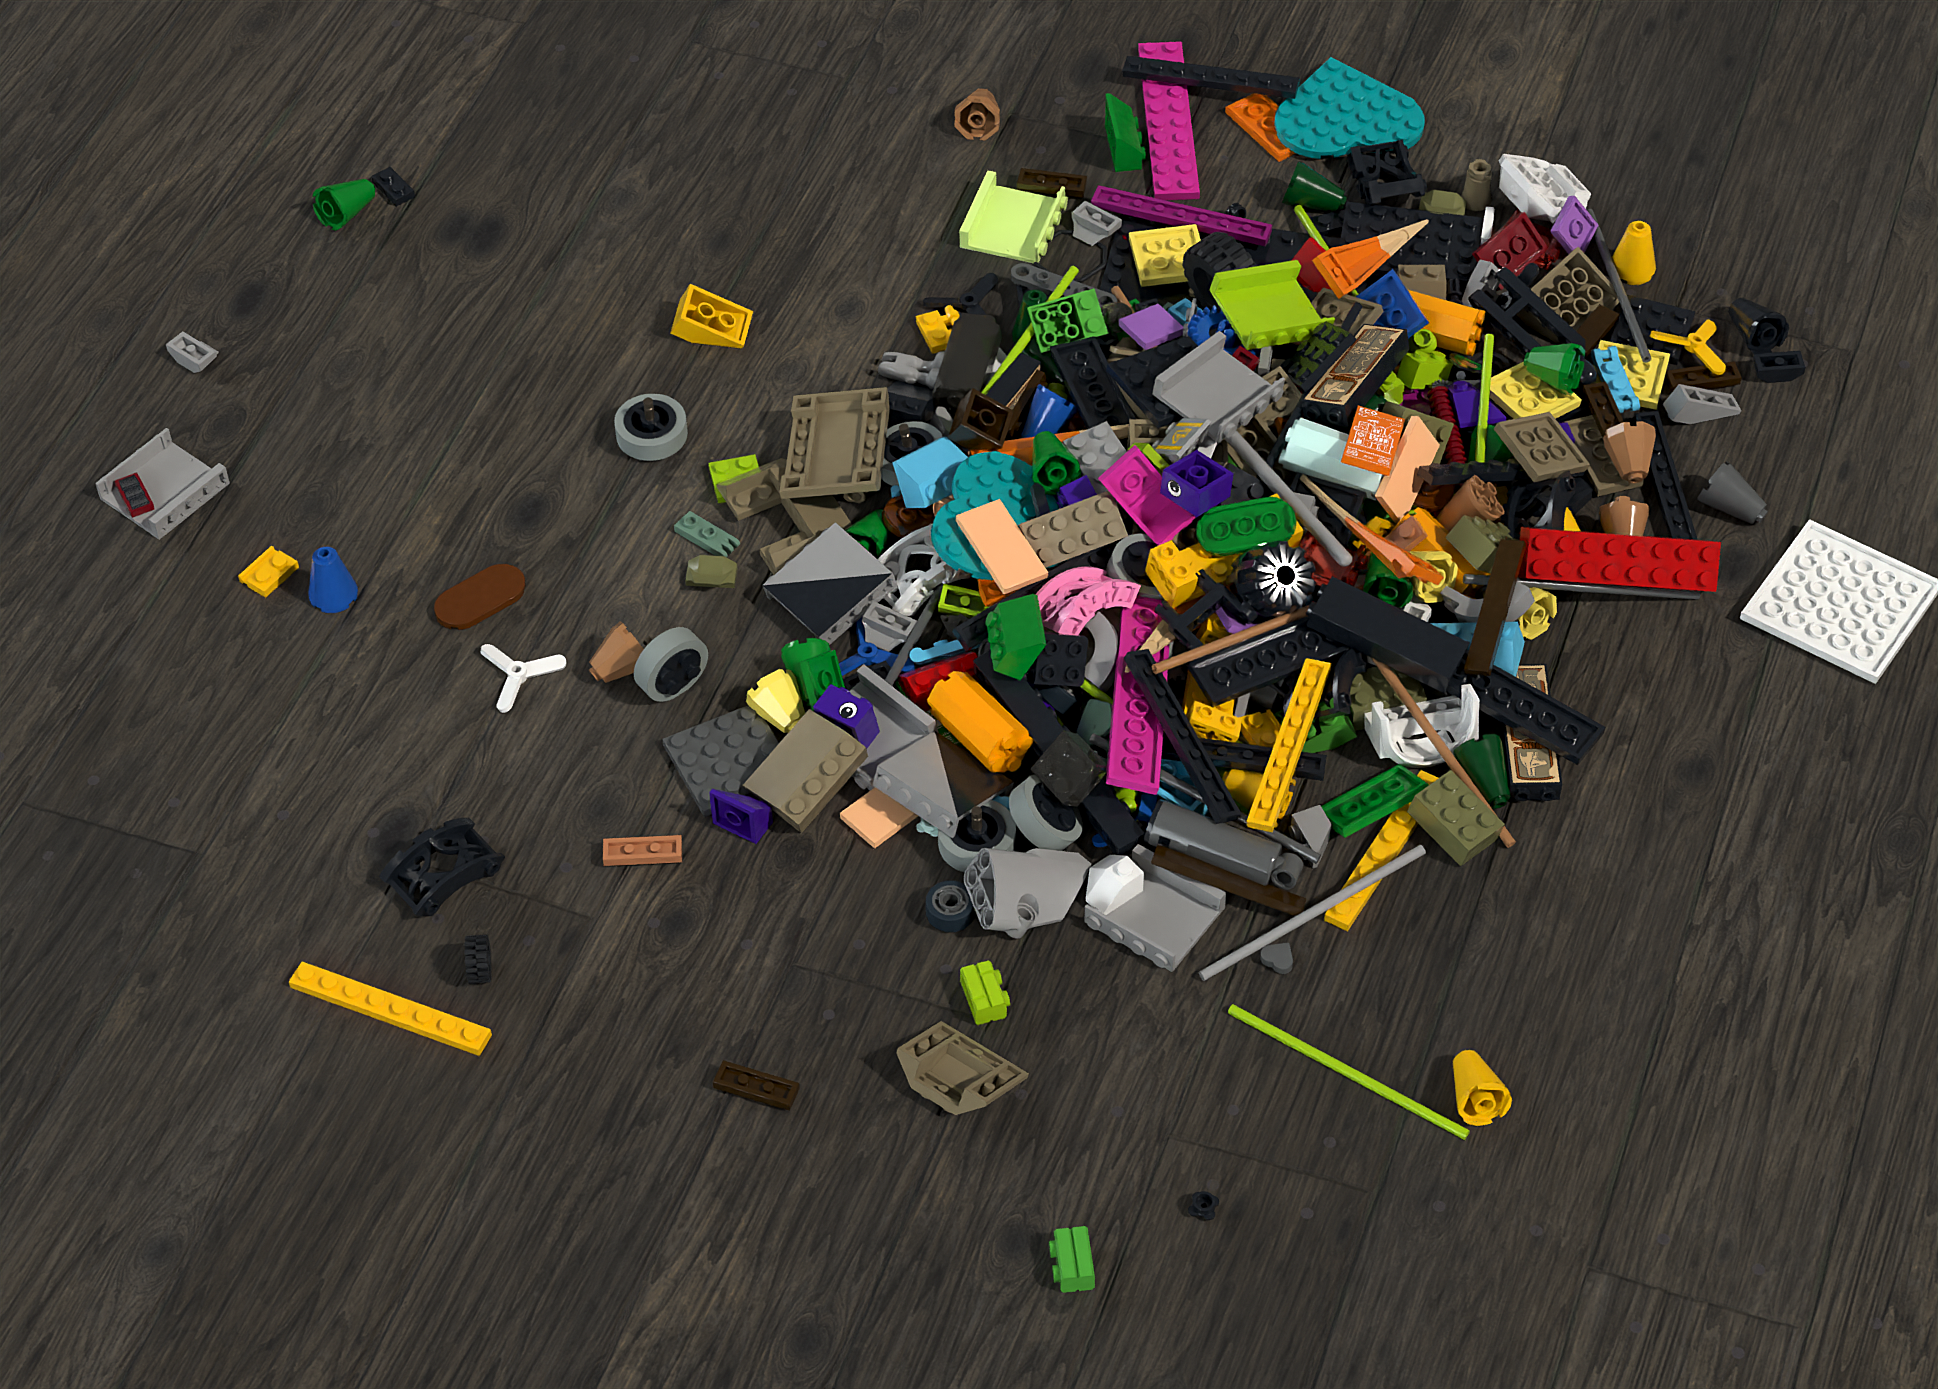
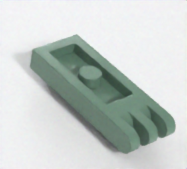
[674,511,740,557]

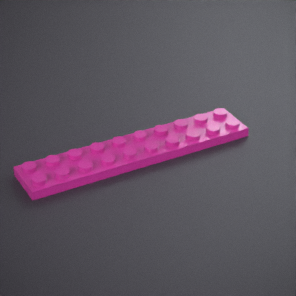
[1138,42,1200,200]
[1106,595,1170,795]

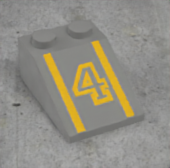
[1152,418,1211,465]

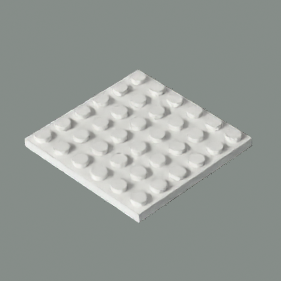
[1740,519,1938,684]

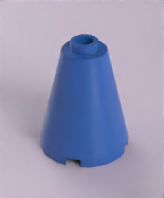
[1020,384,1078,439]
[308,547,358,613]

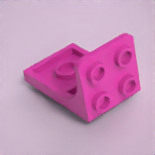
[1098,445,1196,546]

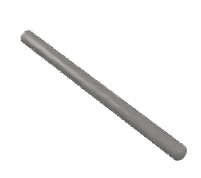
[1225,430,1352,567]

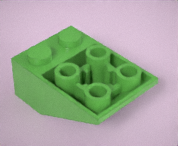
[1027,288,1108,353]
[1273,698,1357,753]

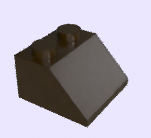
[948,388,1014,449]

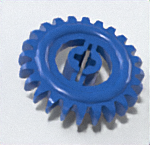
[1187,305,1261,357]

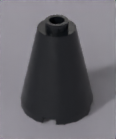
[1729,298,1789,354]

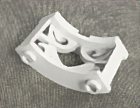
[878,524,972,616]

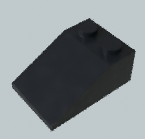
[887,381,942,429]

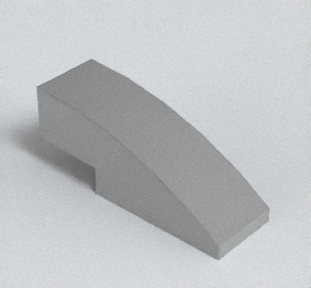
[1462,260,1500,326]

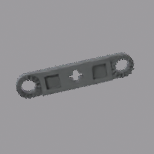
[1011,263,1117,316]

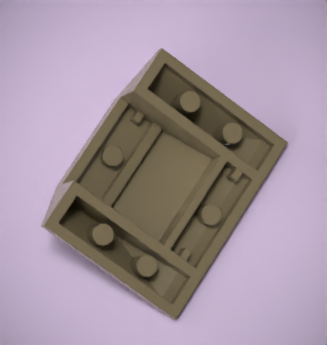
[896,1021,1029,1115]

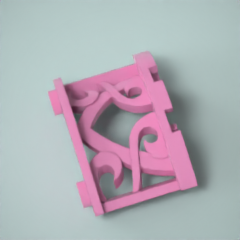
[1035,567,1141,635]

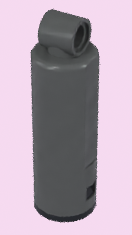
[1144,799,1303,890]

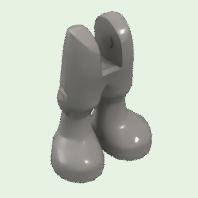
[878,351,949,391]

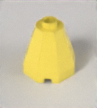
[1407,551,1458,603]
[1518,587,1557,640]
[746,669,805,733]

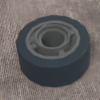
[926,881,975,932]

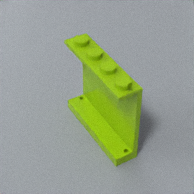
[1209,260,1335,350]

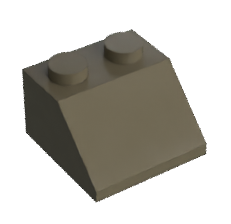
[1397,265,1446,300]

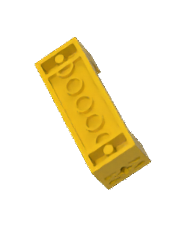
[1145,493,1304,608]
[1182,613,1245,743]

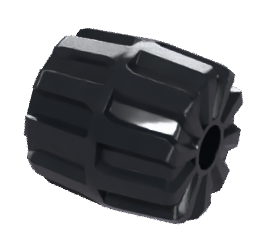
[1226,541,1316,619]

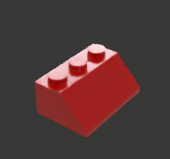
[1291,237,1352,296]
[897,651,986,712]

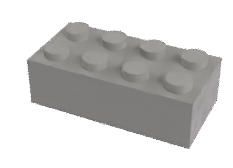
[1063,421,1130,520]

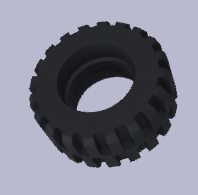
[1182,232,1257,313]

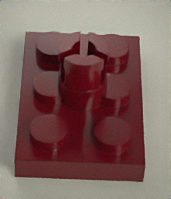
[1472,212,1549,291]

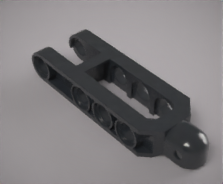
[1468,267,1597,389]

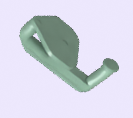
[1077,699,1112,771]

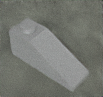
[1663,384,1741,424]

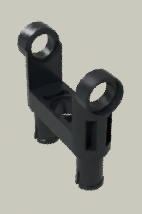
[1154,569,1258,661]

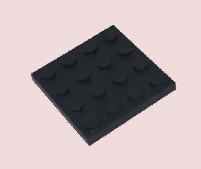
[1106,336,1198,429]

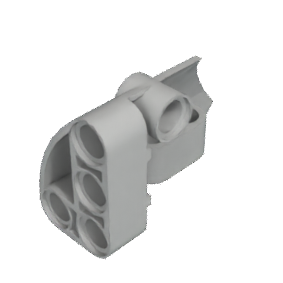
[964,848,1091,939]

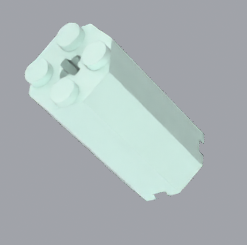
[1278,418,1384,500]

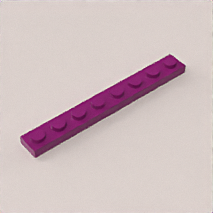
[1091,185,1272,246]

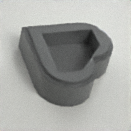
[1260,943,1293,974]

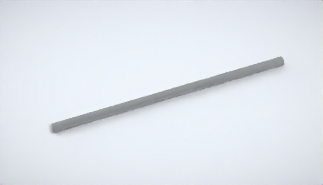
[1199,845,1426,981]

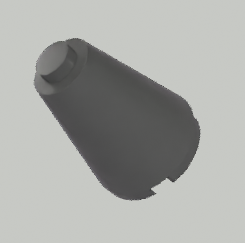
[1697,461,1768,524]

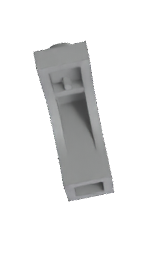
[1441,581,1535,623]
[1084,611,1119,693]

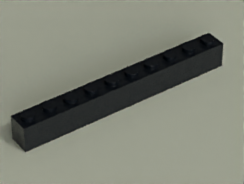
[973,650,1146,856]

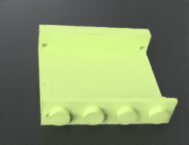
[959,171,1068,263]

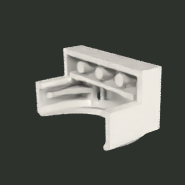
[1364,684,1480,768]

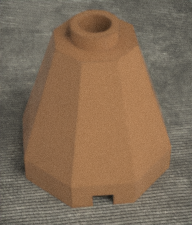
[955,88,1000,141]
[1603,421,1656,484]
[589,621,644,683]

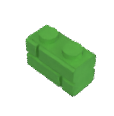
[1049,1226,1095,1293]

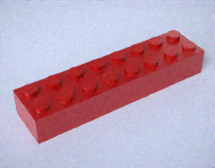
[1518,527,1721,592]

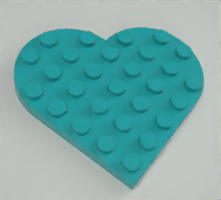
[1274,57,1425,159]
[931,451,1071,580]

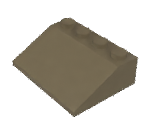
[1516,247,1619,345]
[743,709,868,833]

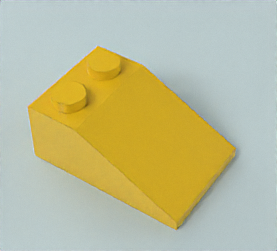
[670,284,753,348]

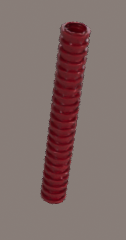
[1427,386,1468,493]

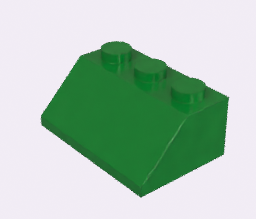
[1105,93,1146,172]
[985,594,1046,680]

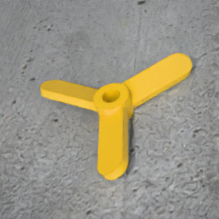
[1650,320,1726,375]

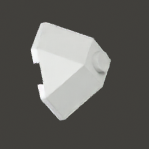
[1086,855,1144,915]

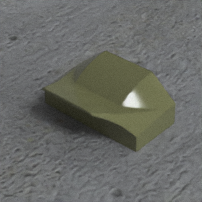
[1419,190,1467,215]
[685,555,738,588]

